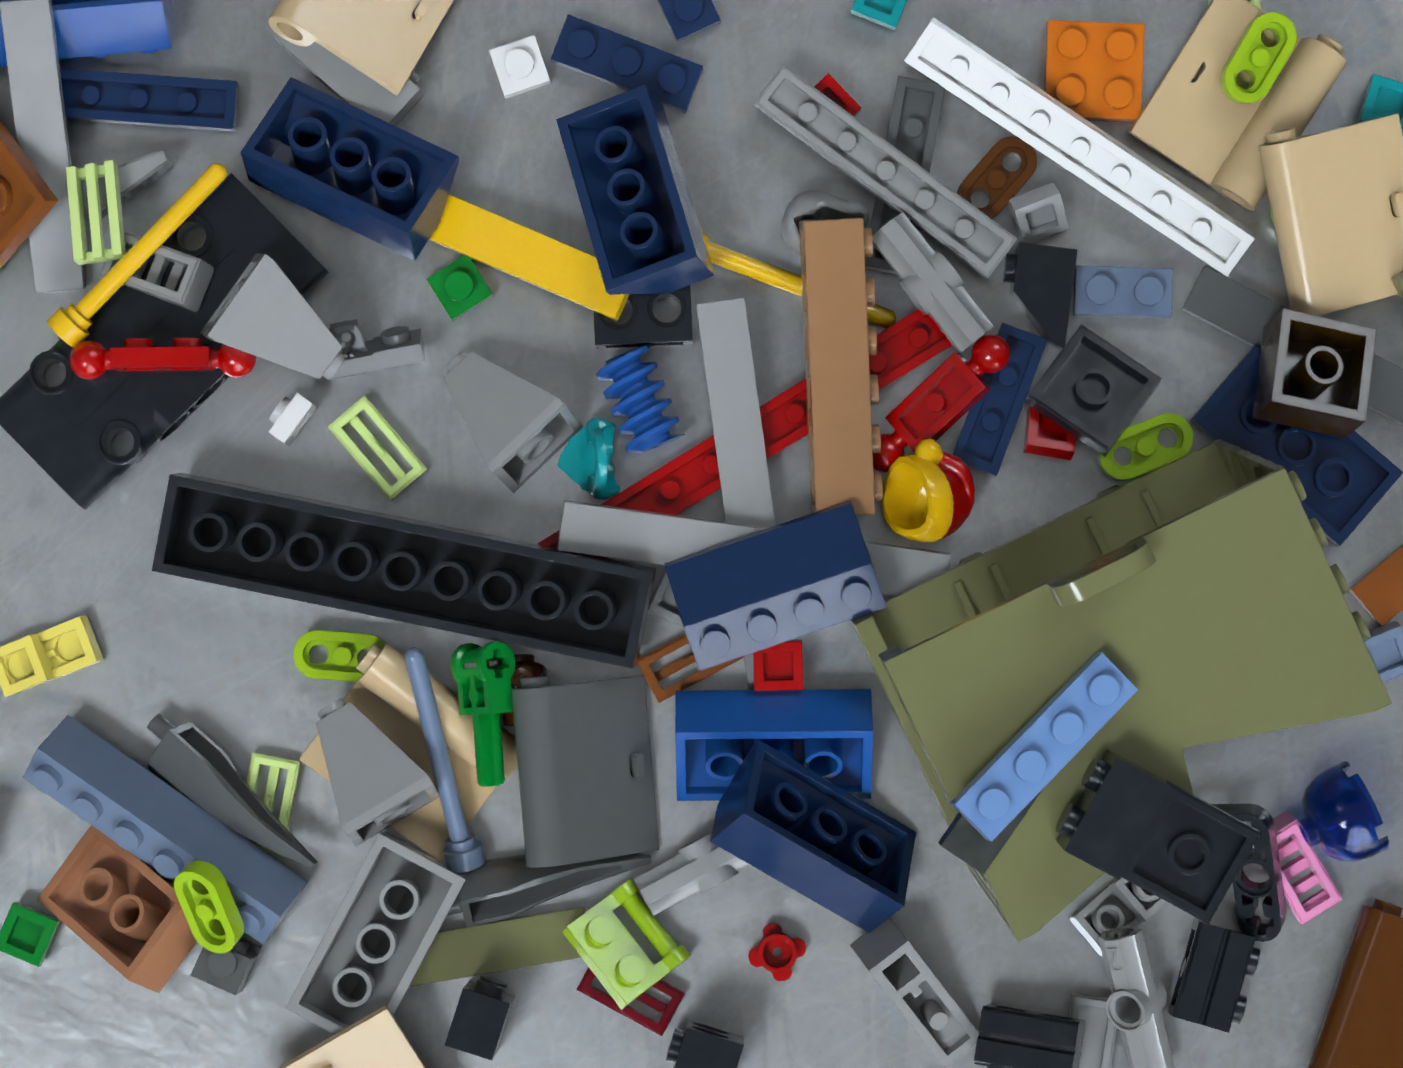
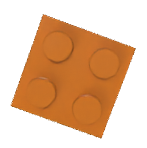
[1044,20,1145,123]

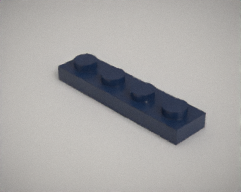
[60,68,239,132]

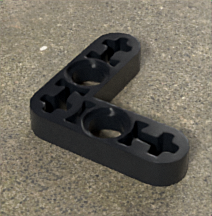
[1211,804,1286,942]

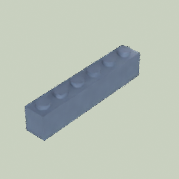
[23,715,308,945]

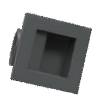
[190,937,262,995]

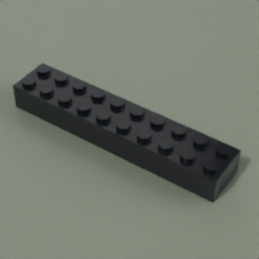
[152,473,656,669]

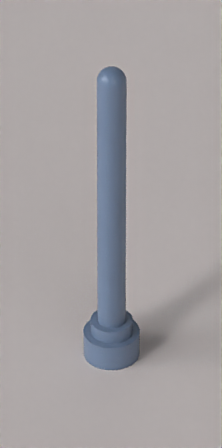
[404,647,486,873]

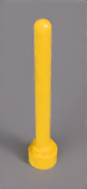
[46,163,227,348]
[700,228,896,328]

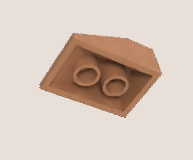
[36,825,197,993]

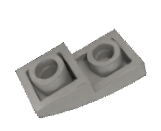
[1069,877,1167,956]

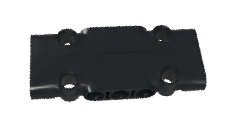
[0,173,329,510]

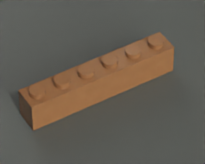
[799,218,883,515]

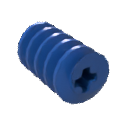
[596,344,685,453]

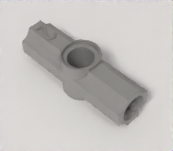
[872,212,994,354]
[634,832,748,916]
[1098,926,1175,1068]

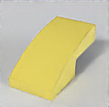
[0,615,104,697]

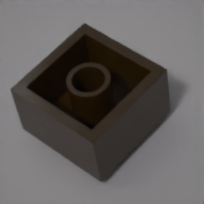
[1252,308,1377,438]

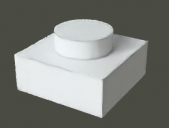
[489,35,551,99]
[269,393,318,447]

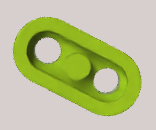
[1220,12,1297,104]
[1098,413,1193,481]
[293,630,386,682]
[174,860,244,954]

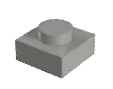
[1009,182,1070,244]

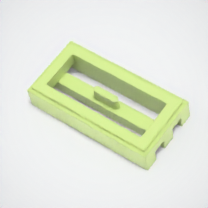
[66,160,126,265]
[328,396,428,501]
[241,752,302,858]

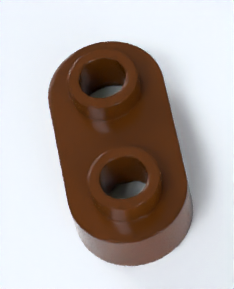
[957,136,1037,220]

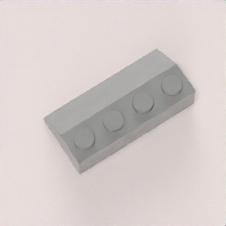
[285,831,466,1035]

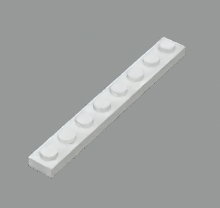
[905,17,1256,276]

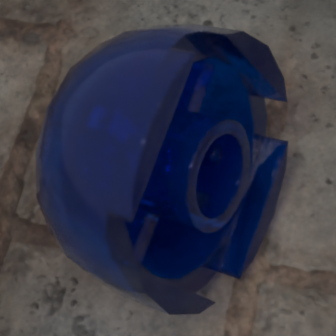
[1297,761,1389,862]

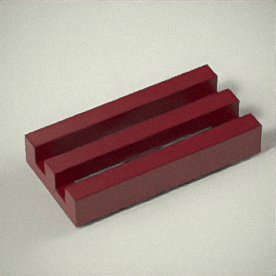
[576,967,685,1036]

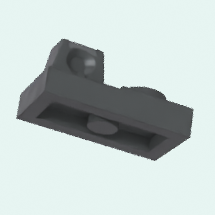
[329,319,425,379]

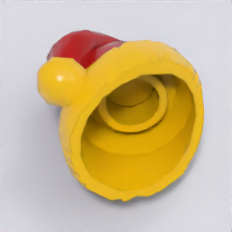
[881,439,975,542]

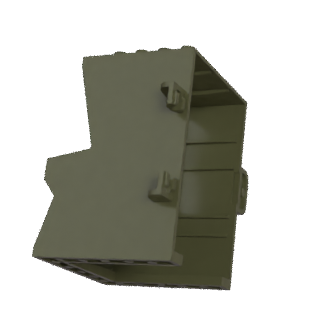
[850,439,1392,942]

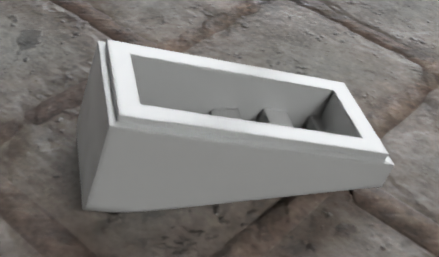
[82,150,173,223]
[99,232,214,312]

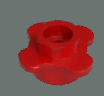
[748,923,806,981]

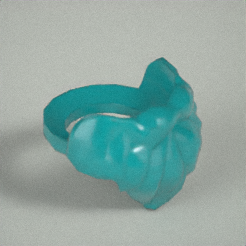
[558,418,620,500]

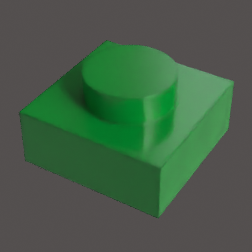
[426,255,493,321]
[0,902,60,967]

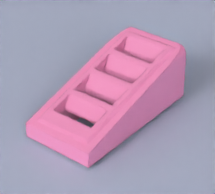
[1252,812,1342,925]

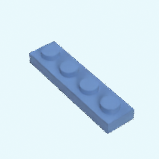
[950,652,1138,842]

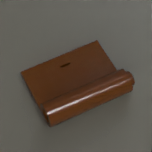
[1307,898,1403,1068]

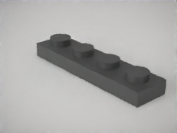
[865,76,945,274]

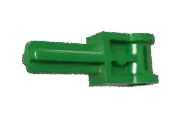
[450,641,515,787]

